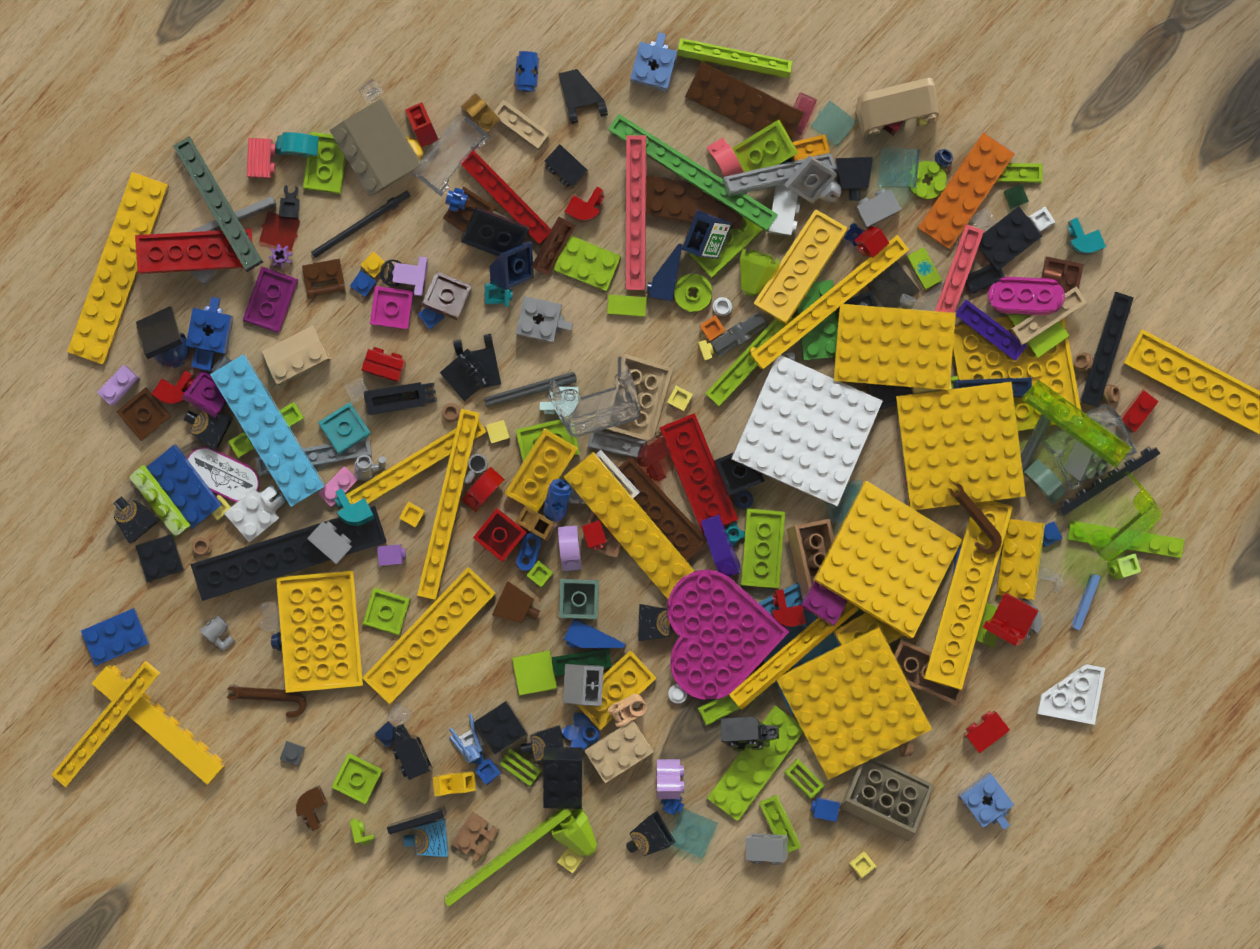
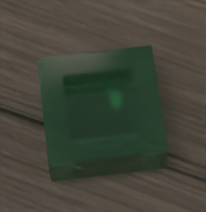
[1003,184,1029,209]

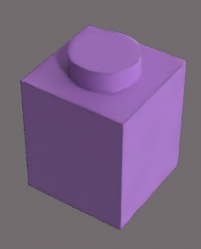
[377,544,406,566]

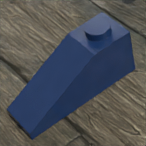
[646,244,682,302]

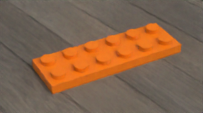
[918,132,1015,249]

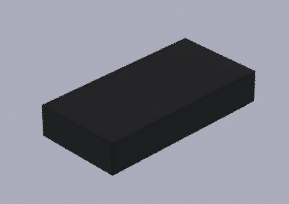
[965,264,1005,294]

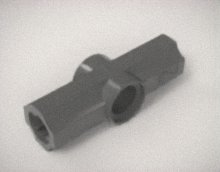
[711,312,768,357]

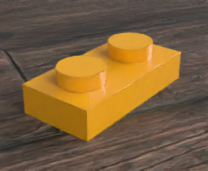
[791,134,830,161]

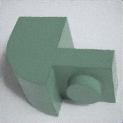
[1024,459,1067,504]

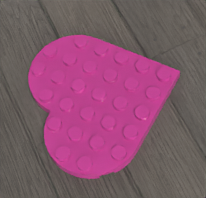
[667,570,789,700]

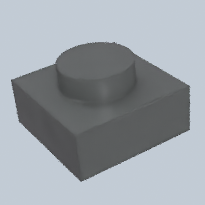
[280,741,305,766]

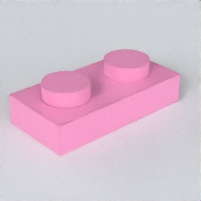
[318,466,358,507]

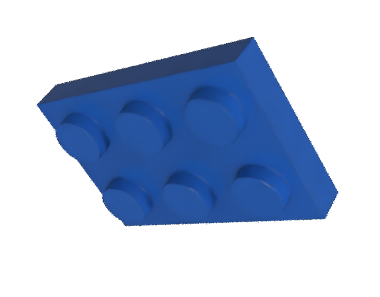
[81,608,149,666]

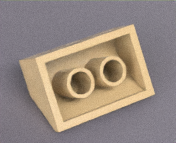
[262,325,331,385]

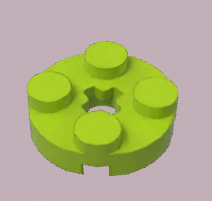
[908,161,947,200]
[674,274,712,312]

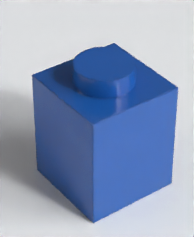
[810,796,840,822]

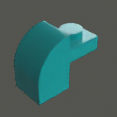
[276,132,319,157]
[1067,217,1106,254]
[334,488,374,526]

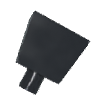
[835,157,873,201]

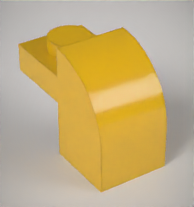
[433,771,476,796]

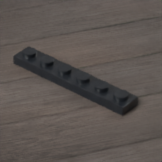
[1080,292,1134,407]
[1056,446,1160,516]

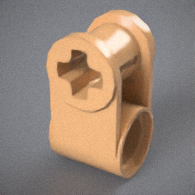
[608,694,647,727]

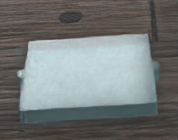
[811,101,856,146]

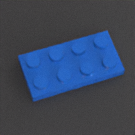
[146,444,222,528]

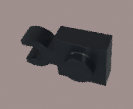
[279,185,300,220]

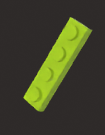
[228,402,304,458]
[129,465,191,538]

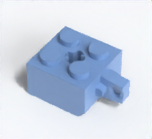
[630,32,677,92]
[958,772,1014,830]

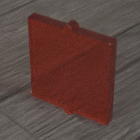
[259,211,300,251]

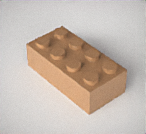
[787,519,834,600]
[893,639,972,705]

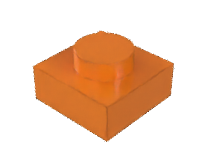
[699,315,726,342]

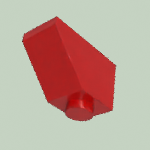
[405,102,439,148]

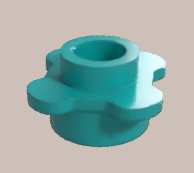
[726,522,745,545]

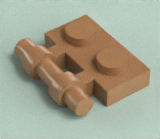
[451,811,499,862]

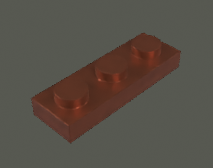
[531,217,576,276]

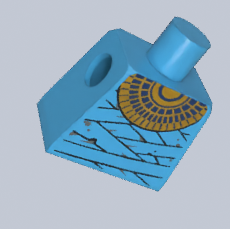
[404,818,449,857]

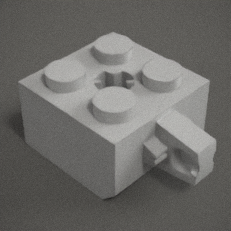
[516,296,573,343]

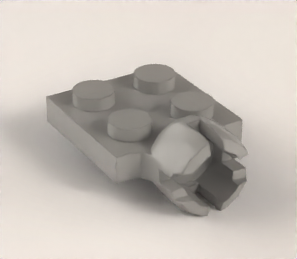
[784,155,841,203]

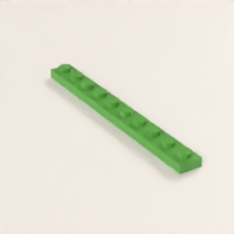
[608,114,778,232]

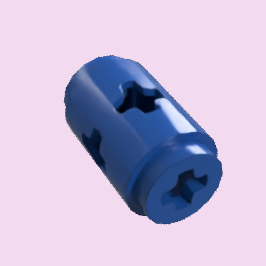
[514,51,539,92]
[543,479,571,521]

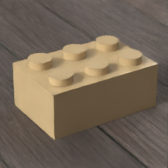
[584,720,654,783]

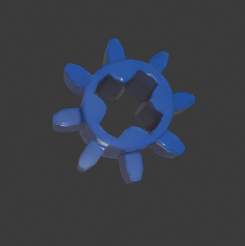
[445,187,468,212]
[660,796,684,815]

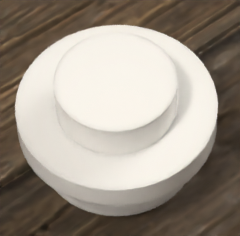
[713,297,732,317]
[668,684,687,703]

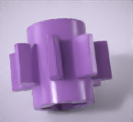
[269,244,293,268]

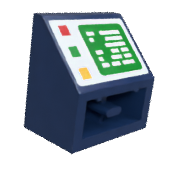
[682,209,732,259]

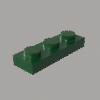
[552,648,612,676]

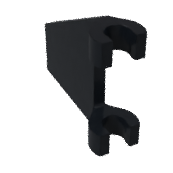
[559,69,608,124]
[453,333,501,388]

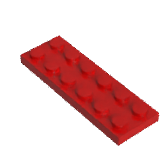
[135,229,253,274]
[659,413,738,534]

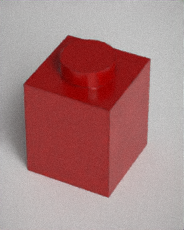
[854,226,889,258]
[581,520,607,551]

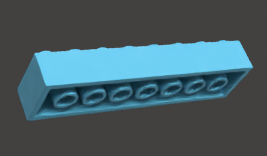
[210,354,325,506]

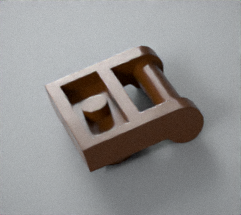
[302,259,346,300]

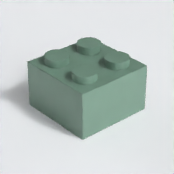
[559,579,599,619]

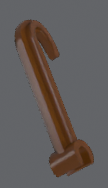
[947,482,1002,554]
[227,684,307,717]

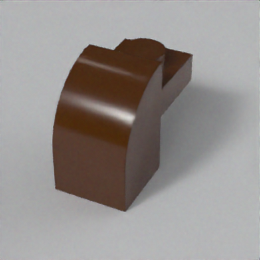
[296,785,327,831]

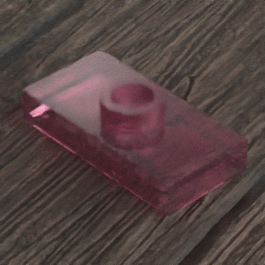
[794,92,817,135]

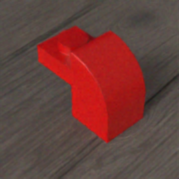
[564,186,605,222]
[152,370,194,404]
[461,467,505,512]
[771,589,806,626]

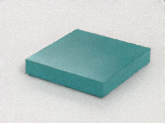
[318,402,371,455]

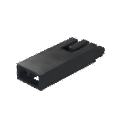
[363,382,437,416]

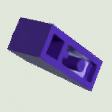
[701,514,741,577]

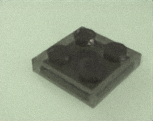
[866,261,920,308]

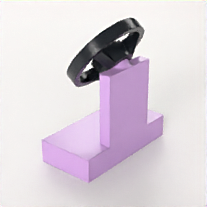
[380,256,429,297]

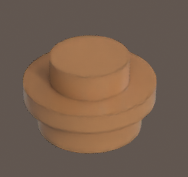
[1074,352,1093,372]
[1103,384,1120,404]
[442,403,461,422]
[192,537,211,556]
[898,740,914,757]

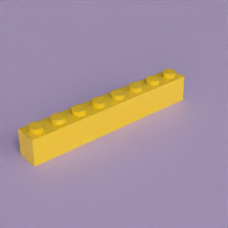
[91,665,225,785]

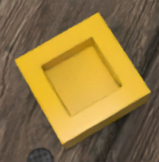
[360,251,388,278]
[399,501,425,528]

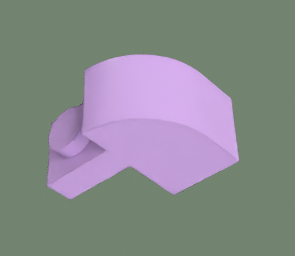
[558,525,581,571]

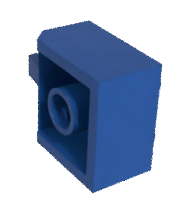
[186,297,233,354]

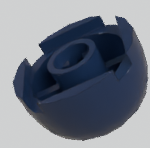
[153,333,189,368]

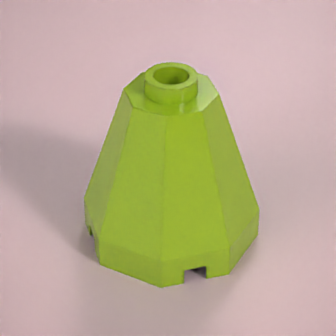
[740,249,780,297]
[551,809,597,857]

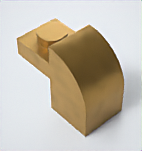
[461,93,501,133]
[516,506,557,541]

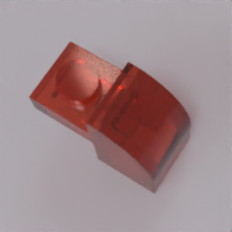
[637,435,672,481]

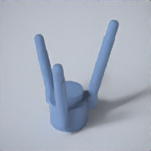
[449,714,483,764]

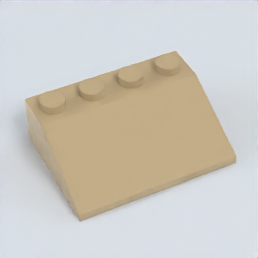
[593,352,673,442]

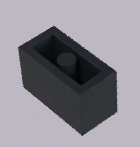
[544,144,588,189]

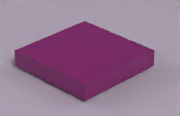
[182,370,227,418]

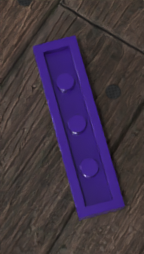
[955,299,1027,361]

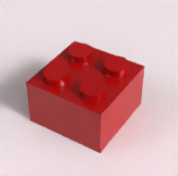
[473,508,527,562]

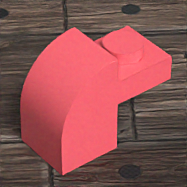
[706,138,744,177]

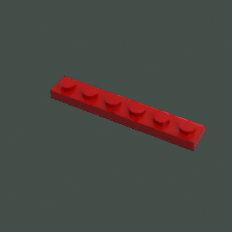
[459,149,551,245]

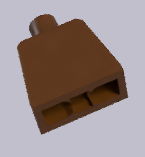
[492,581,541,623]

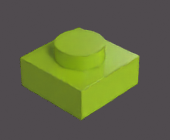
[526,560,553,587]

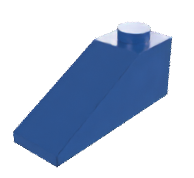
[564,618,626,649]

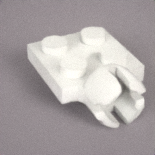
[224,485,285,542]

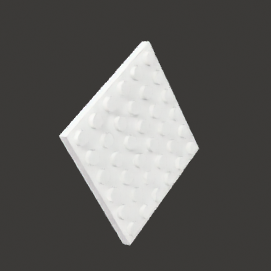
[731,355,882,506]

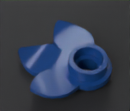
[562,713,600,750]

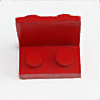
[982,593,1039,646]

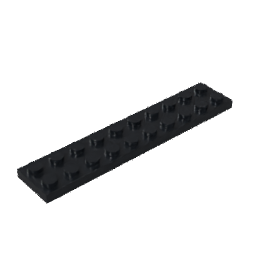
[190,506,387,601]

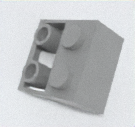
[1064,434,1118,481]
[563,664,604,706]

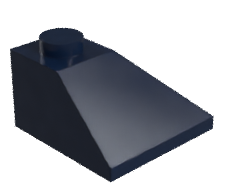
[489,242,534,290]

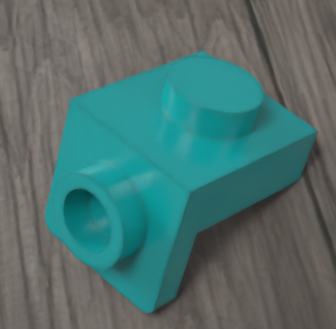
[484,283,512,307]

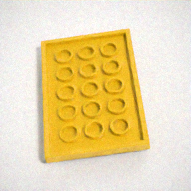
[834,304,956,390]
[276,571,363,693]

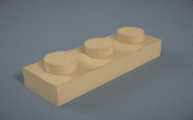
[494,100,550,150]

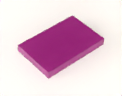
[243,266,298,333]

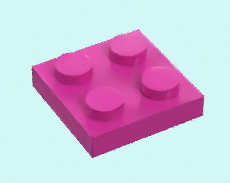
[370,286,414,330]

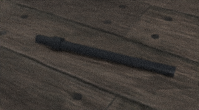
[311,190,411,258]

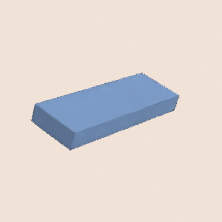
[1071,574,1101,630]

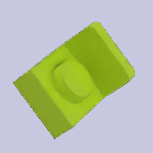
[1107,554,1141,580]
[350,817,375,845]

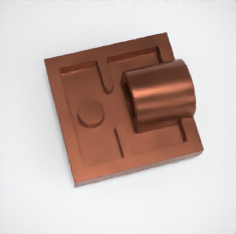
[1041,256,1084,293]

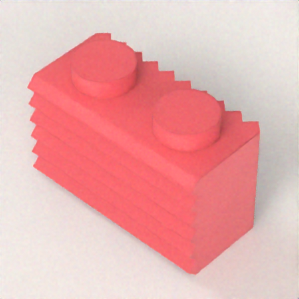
[247,138,276,179]

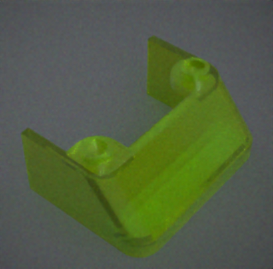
[1069,471,1162,561]

